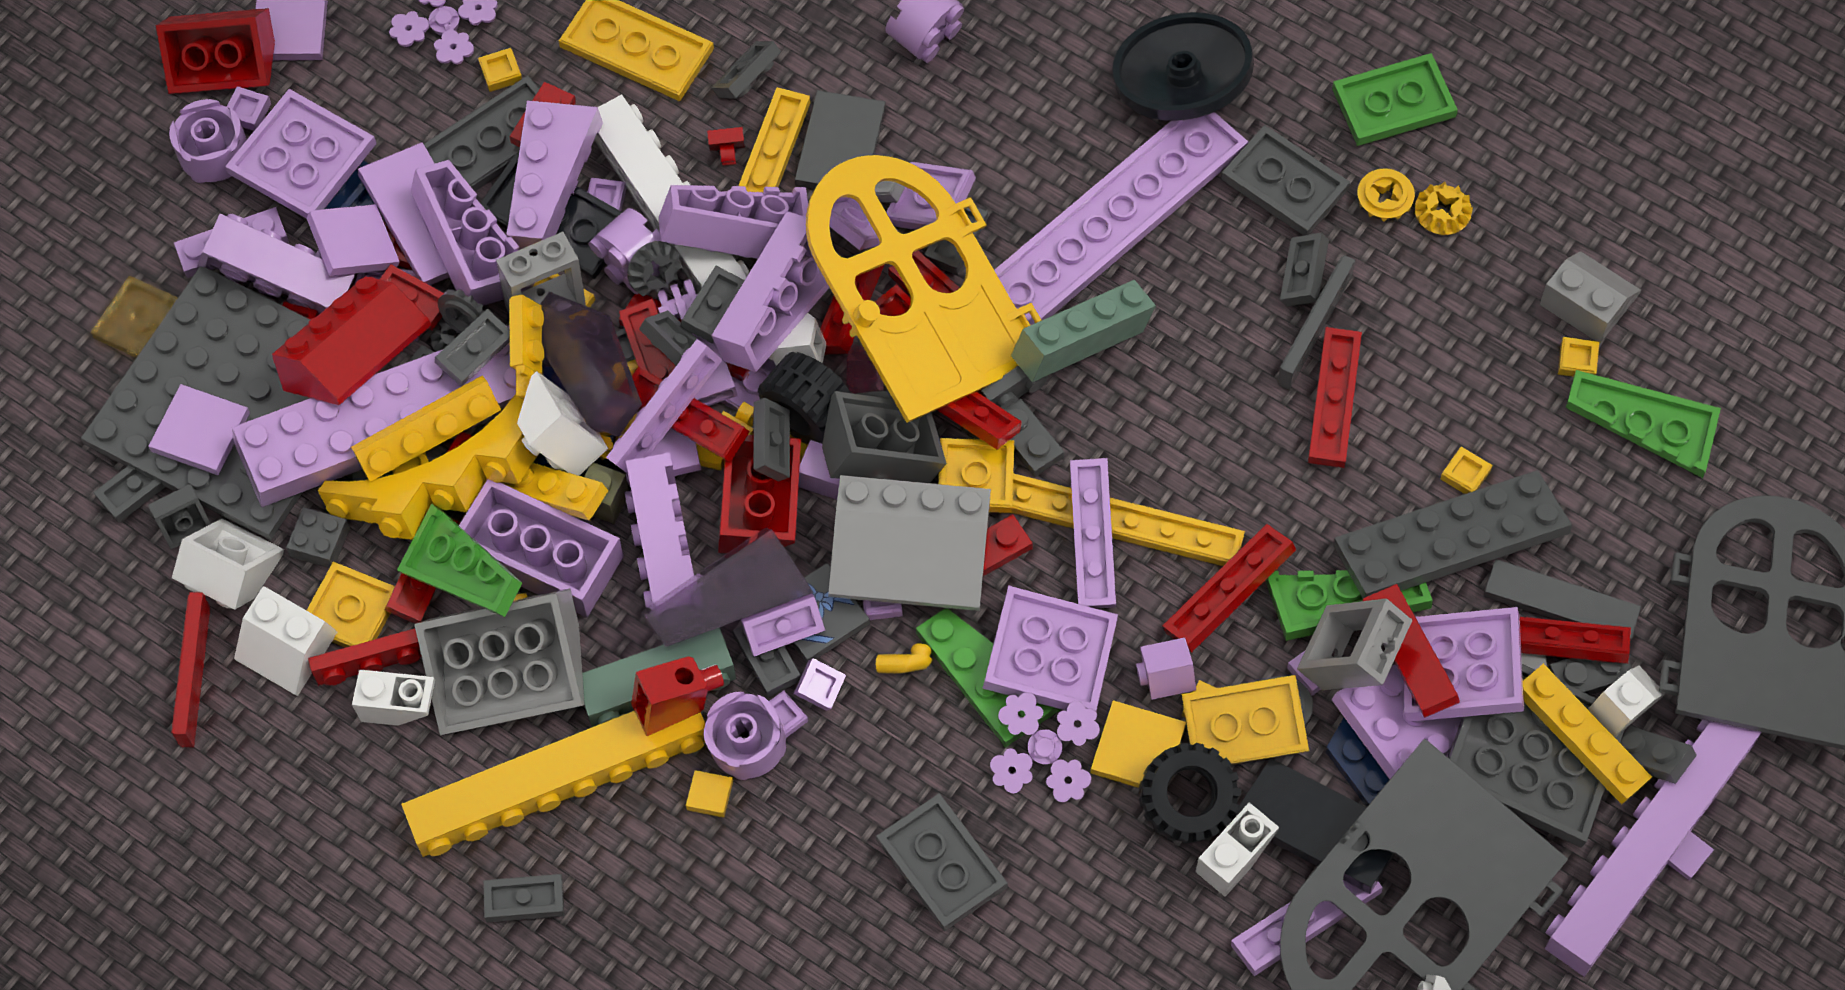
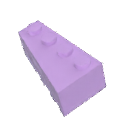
[507,101,603,250]
[411,160,534,306]
[659,185,808,259]
[711,211,830,372]
[196,214,355,314]
[625,452,702,625]

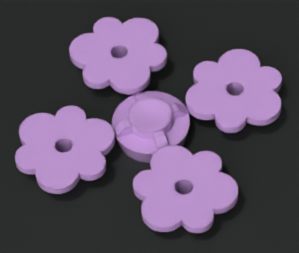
[389,0,498,65]
[990,692,1100,802]

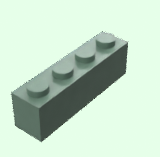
[1011,280,1156,382]
[582,625,736,727]

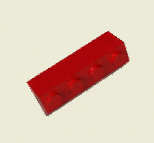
[272,276,431,405]

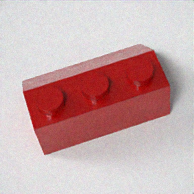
[155,8,275,94]
[718,435,801,556]

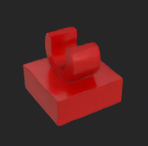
[707,127,745,166]

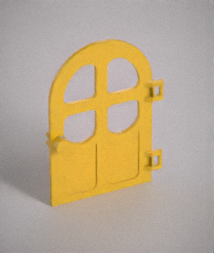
[805,155,1042,423]

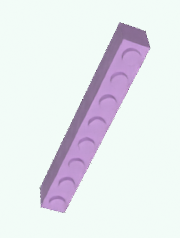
[1545,719,1762,977]

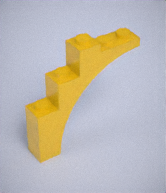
[318,394,537,540]

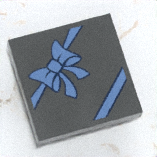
[765,563,870,663]

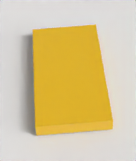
[559,0,714,101]

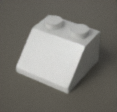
[517,371,608,476]
[172,519,284,610]
[234,586,338,696]

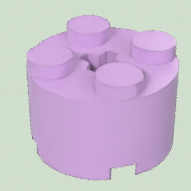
[886,0,964,63]
[169,99,247,183]
[588,208,661,294]
[704,692,786,780]

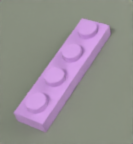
[606,339,723,474]
[1070,458,1116,608]
[1231,880,1383,976]

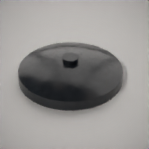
[1112,12,1254,121]

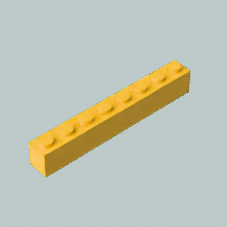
[401,711,705,857]

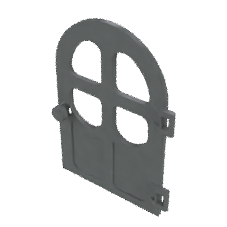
[1659,496,1845,750]
[1280,738,1568,990]

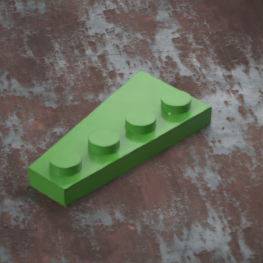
[1566,370,1721,478]
[397,503,522,617]
[1265,570,1433,641]
[916,608,1061,748]

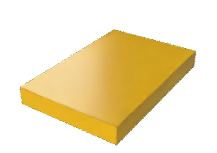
[1181,675,1309,765]

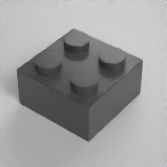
[148,484,211,549]
[286,507,350,568]

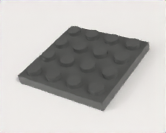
[1448,664,1625,847]

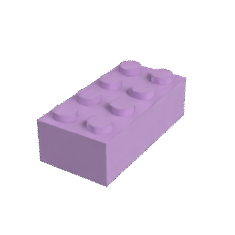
[459,479,624,618]

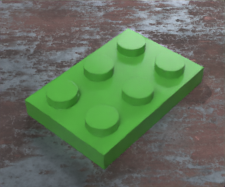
[1332,53,1458,146]

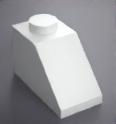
[1588,666,1665,737]

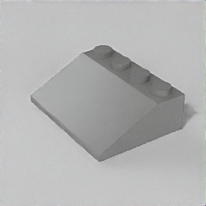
[828,475,991,611]
[414,588,585,735]

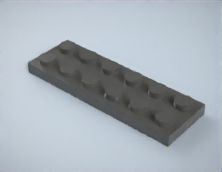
[1334,470,1572,598]

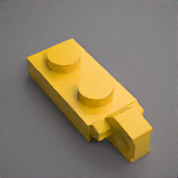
[509,294,545,400]

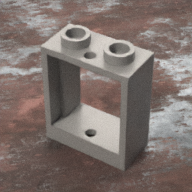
[496,232,586,324]
[1297,599,1412,690]

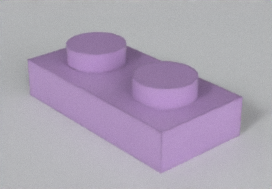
[740,592,825,656]

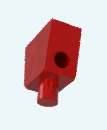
[631,656,724,736]

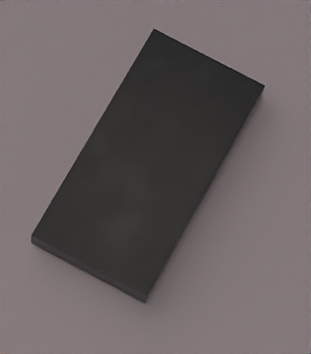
[480,153,623,279]
[1232,758,1395,894]

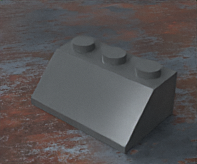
[822,391,947,483]

